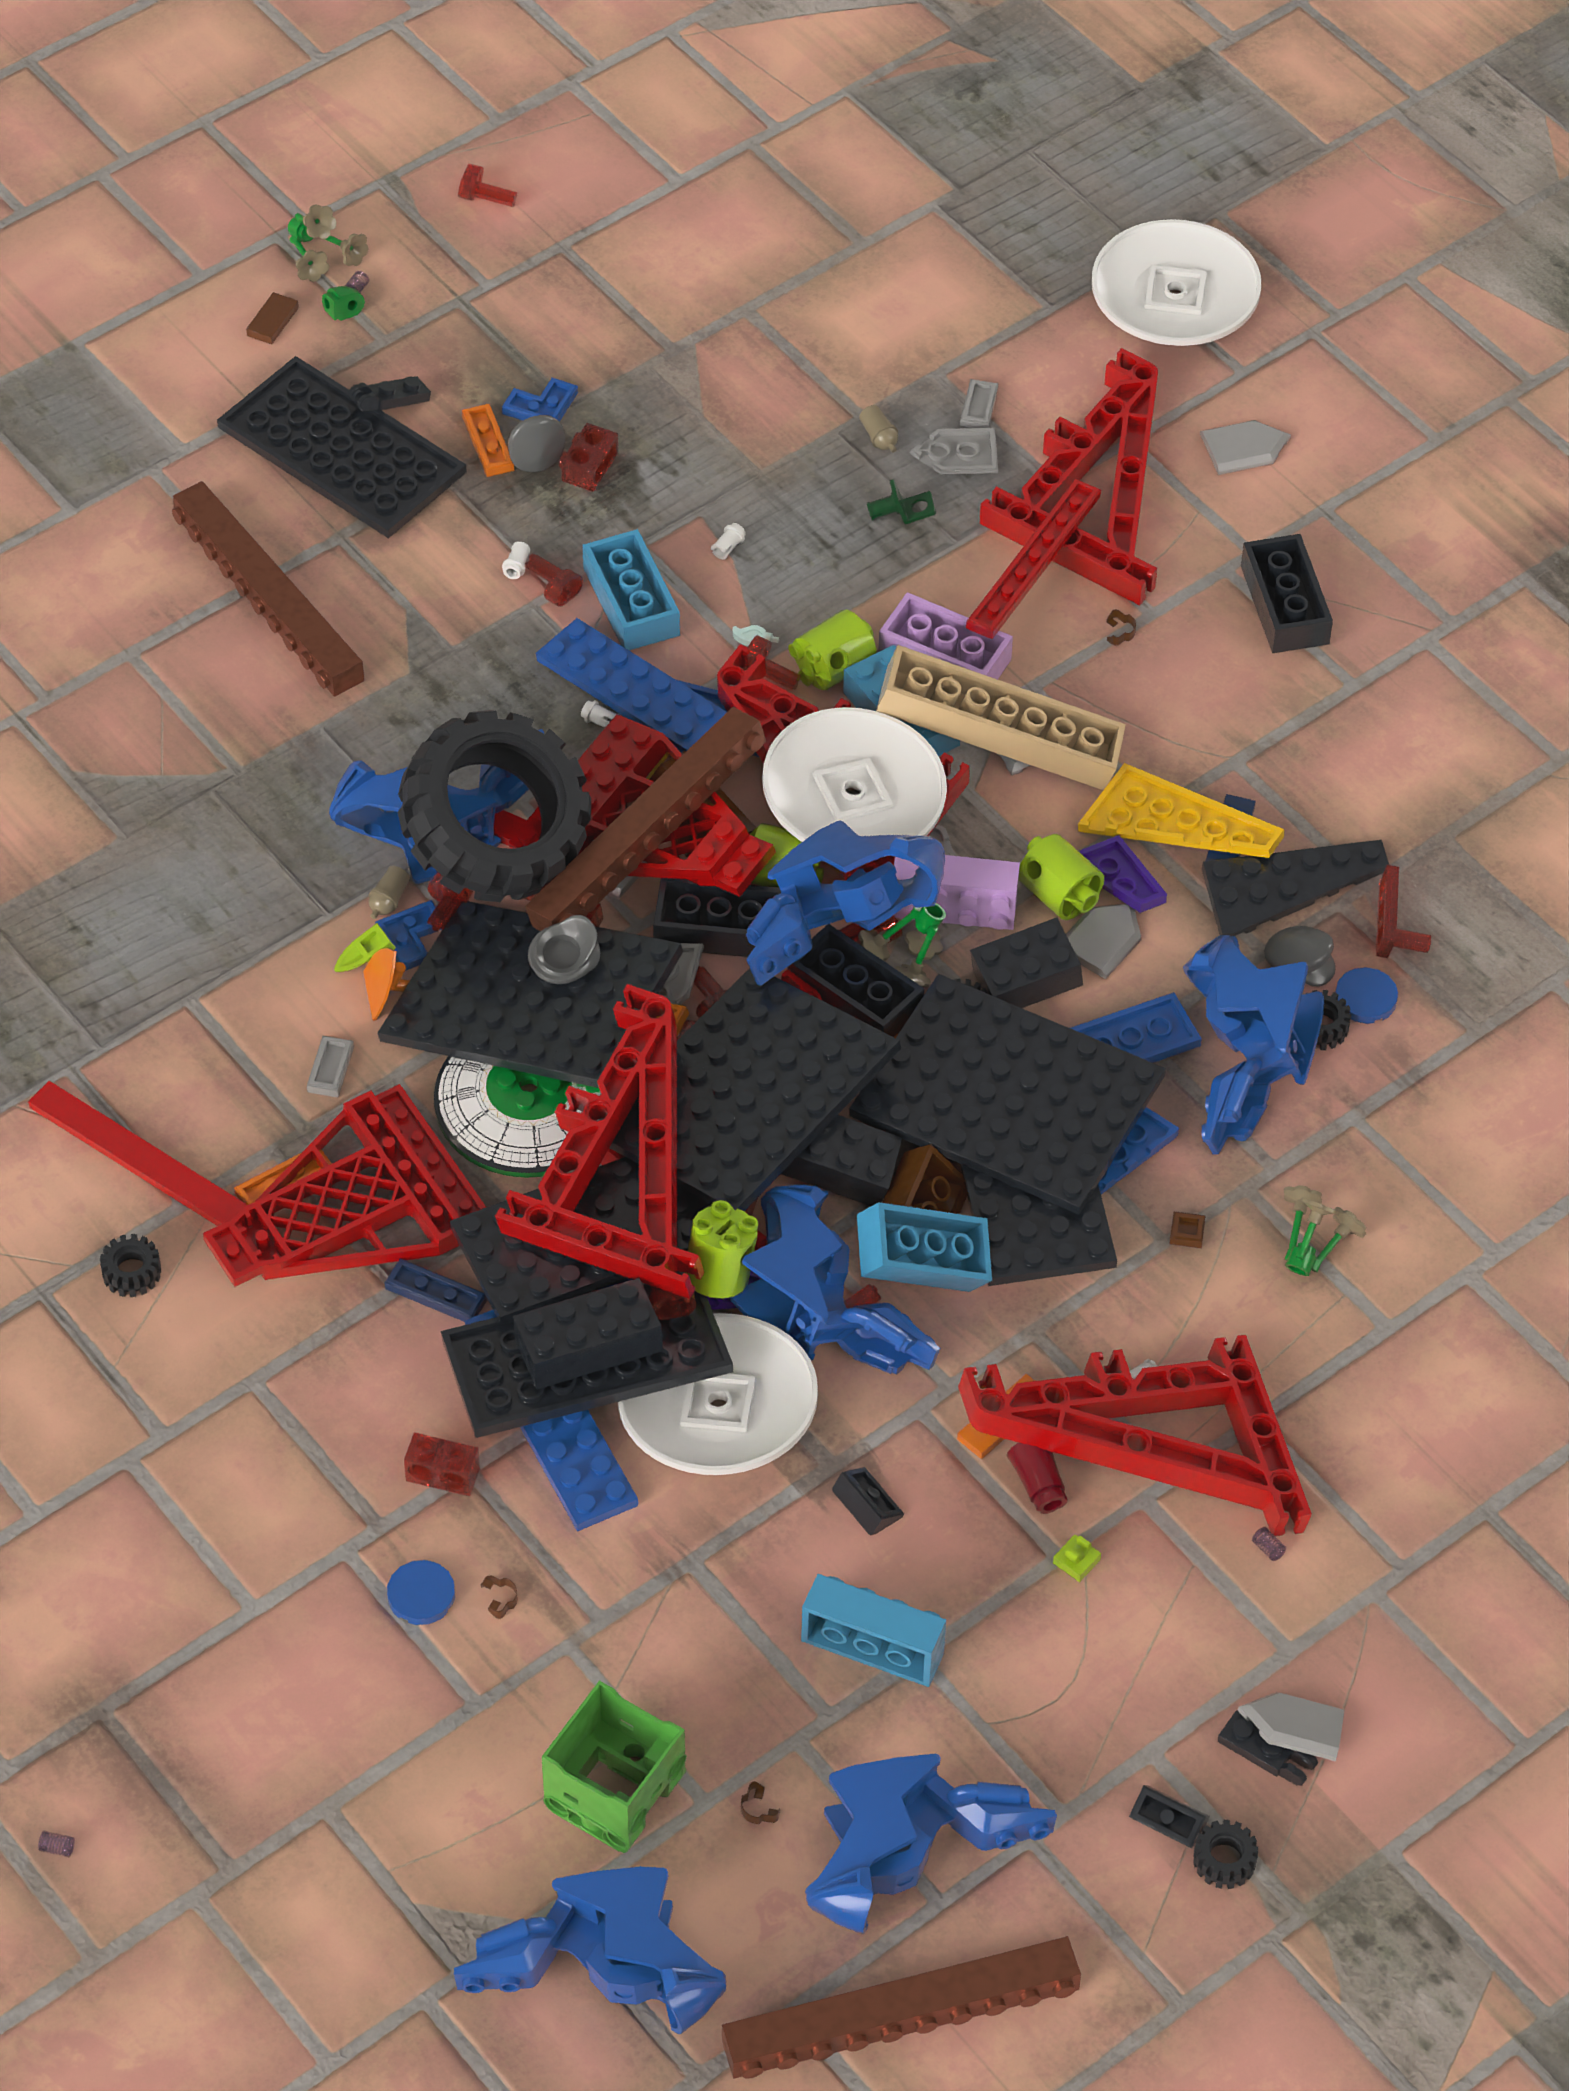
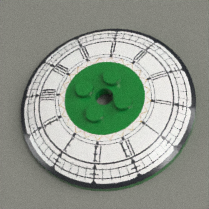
[434,1056,601,1178]

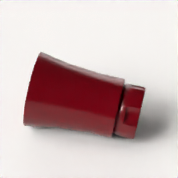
[1007,1443,1068,1514]

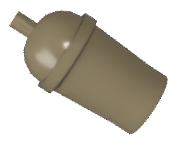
[859,405,898,453]
[369,866,410,919]

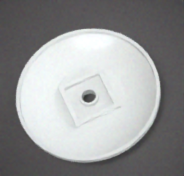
[1092,220,1261,346]
[762,707,947,857]
[618,1313,818,1475]

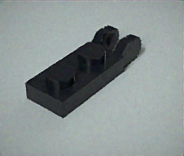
[348,376,431,412]
[1217,1710,1318,1786]

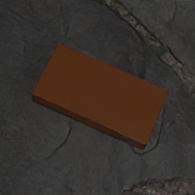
[246,292,299,344]

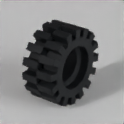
[1306,990,1351,1050]
[100,1234,161,1297]

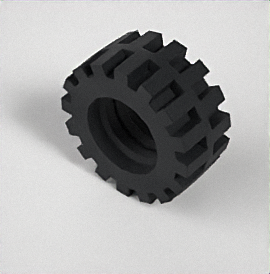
[1193,1819,1258,1889]

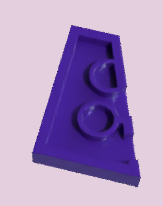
[1079,835,1167,913]

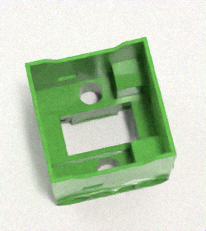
[542,1680,687,1853]

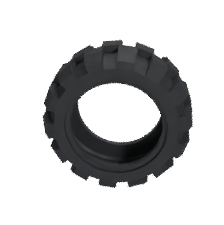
[398,710,591,902]

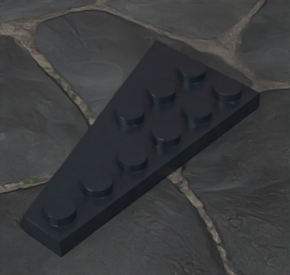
[1201,839,1389,936]

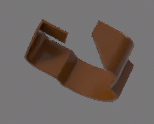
[1106,609,1136,646]
[481,1575,518,1619]
[741,1781,780,1824]

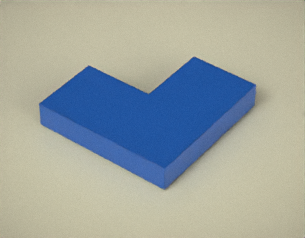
[502,378,578,422]
[375,900,445,971]

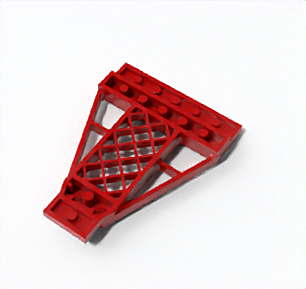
[508,714,776,897]
[203,1084,486,1287]

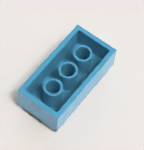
[582,529,680,650]
[843,645,960,756]
[857,1202,992,1292]
[801,1574,946,1687]

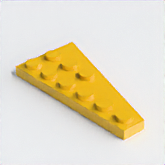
[1078,763,1284,858]

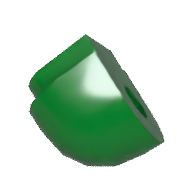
[322,286,365,321]

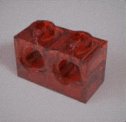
[559,423,618,492]
[404,1432,480,1496]

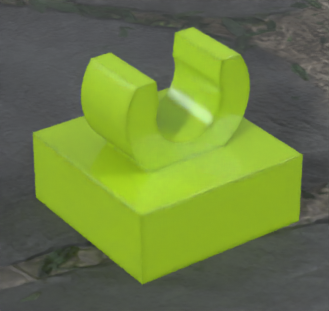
[1053,1534,1101,1582]

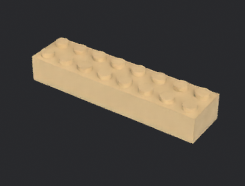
[876,645,1126,790]

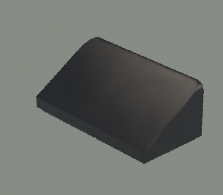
[832,1467,904,1535]
[1129,1785,1210,1848]

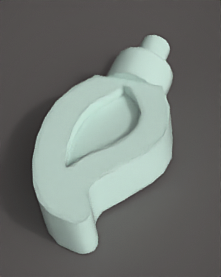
[732,625,779,647]

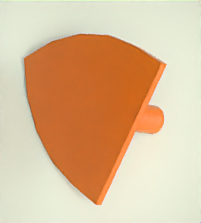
[363,948,410,1021]

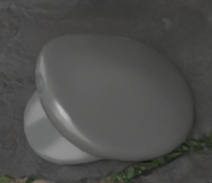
[508,415,565,472]
[528,915,600,984]
[1264,926,1336,987]

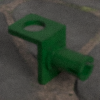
[867,479,936,525]

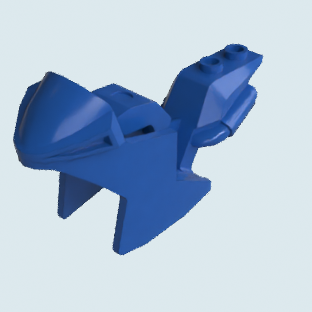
[329,729,544,884]
[746,820,945,986]
[1183,935,1324,1154]
[730,1185,941,1375]
[805,1753,1057,1934]
[454,1866,727,2034]

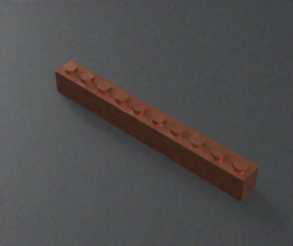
[172,481,364,697]
[525,707,766,931]
[722,1936,1081,2079]

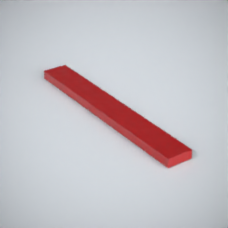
[966,479,1101,639]
[28,1081,247,1226]

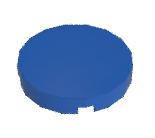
[1335,967,1398,1024]
[387,1560,455,1625]

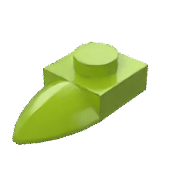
[334,923,396,972]

